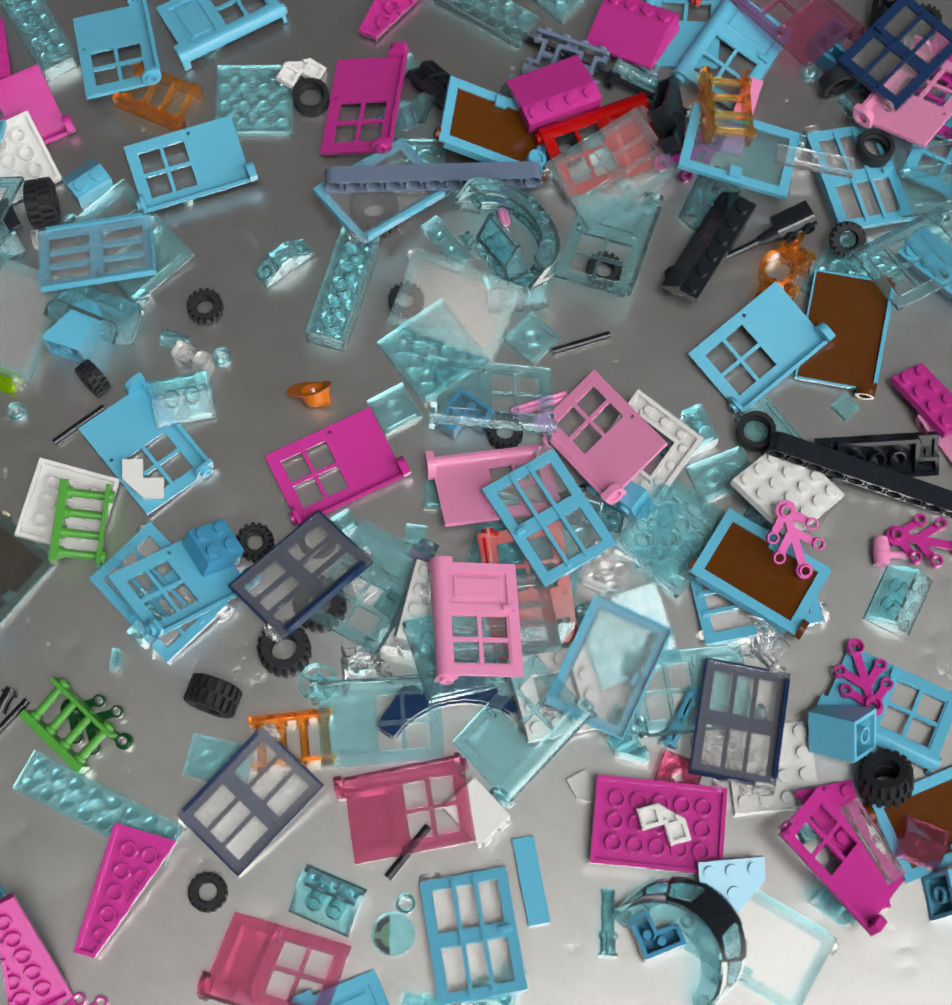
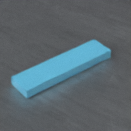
[512,835,550,927]

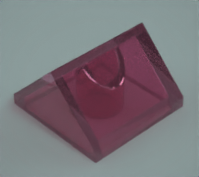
[894,815,949,872]

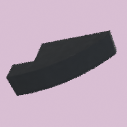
[648,74,685,154]

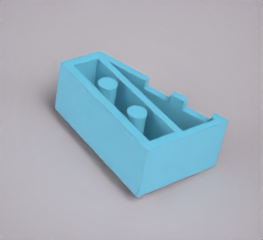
[583,478,654,528]

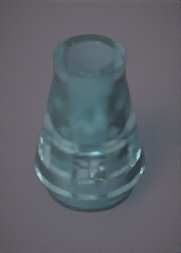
[159,328,189,348]

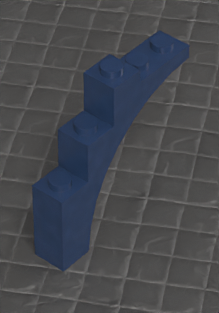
[376,676,518,741]

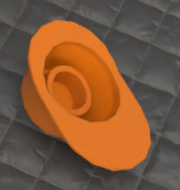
[286,381,332,408]

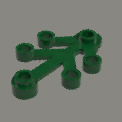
[60,694,134,756]

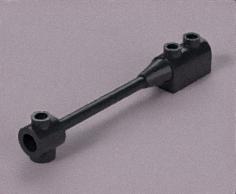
[664,200,817,296]

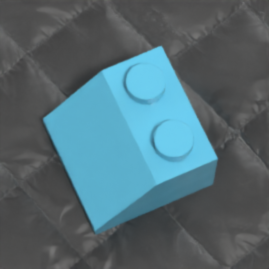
[61,158,115,209]

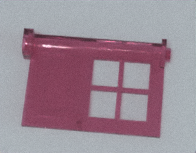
[730,0,866,68]
[333,752,476,865]
[197,912,352,1005]

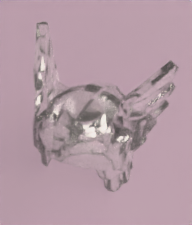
[727,615,790,669]
[340,638,395,698]

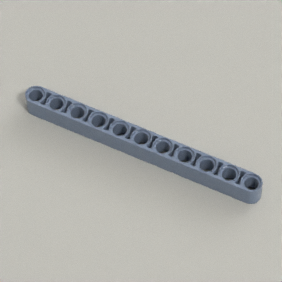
[324,161,542,194]

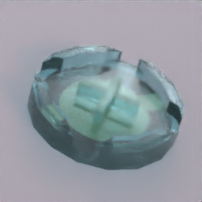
[371,912,415,957]

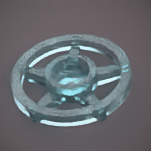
[298,663,338,703]

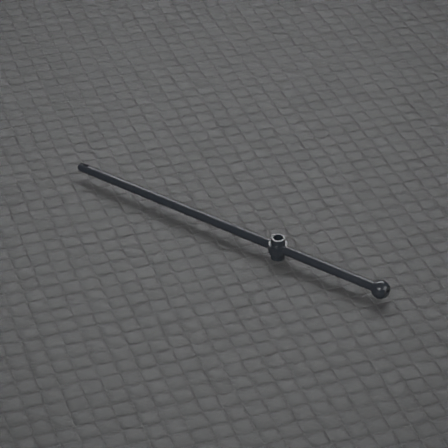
[434,0,705,125]

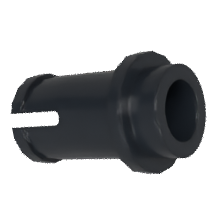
[0,686,18,715]

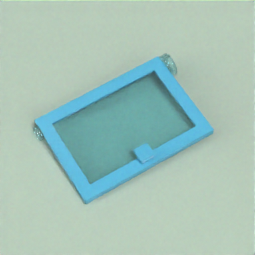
[677,102,807,200]

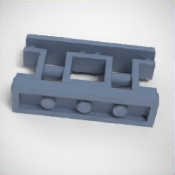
[521,27,610,88]

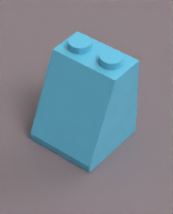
[42,302,105,364]
[807,705,876,763]
[921,869,952,921]

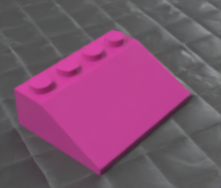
[586,0,680,70]
[506,55,602,134]

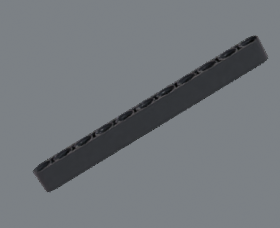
[768,431,952,518]

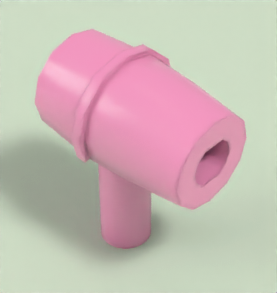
[871,536,907,567]

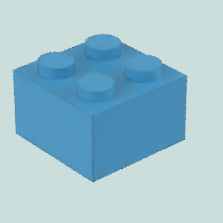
[182,518,244,577]

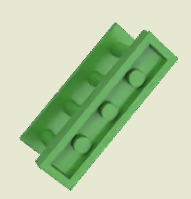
[48,478,115,569]
[18,677,118,774]

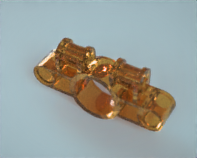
[754,232,817,301]

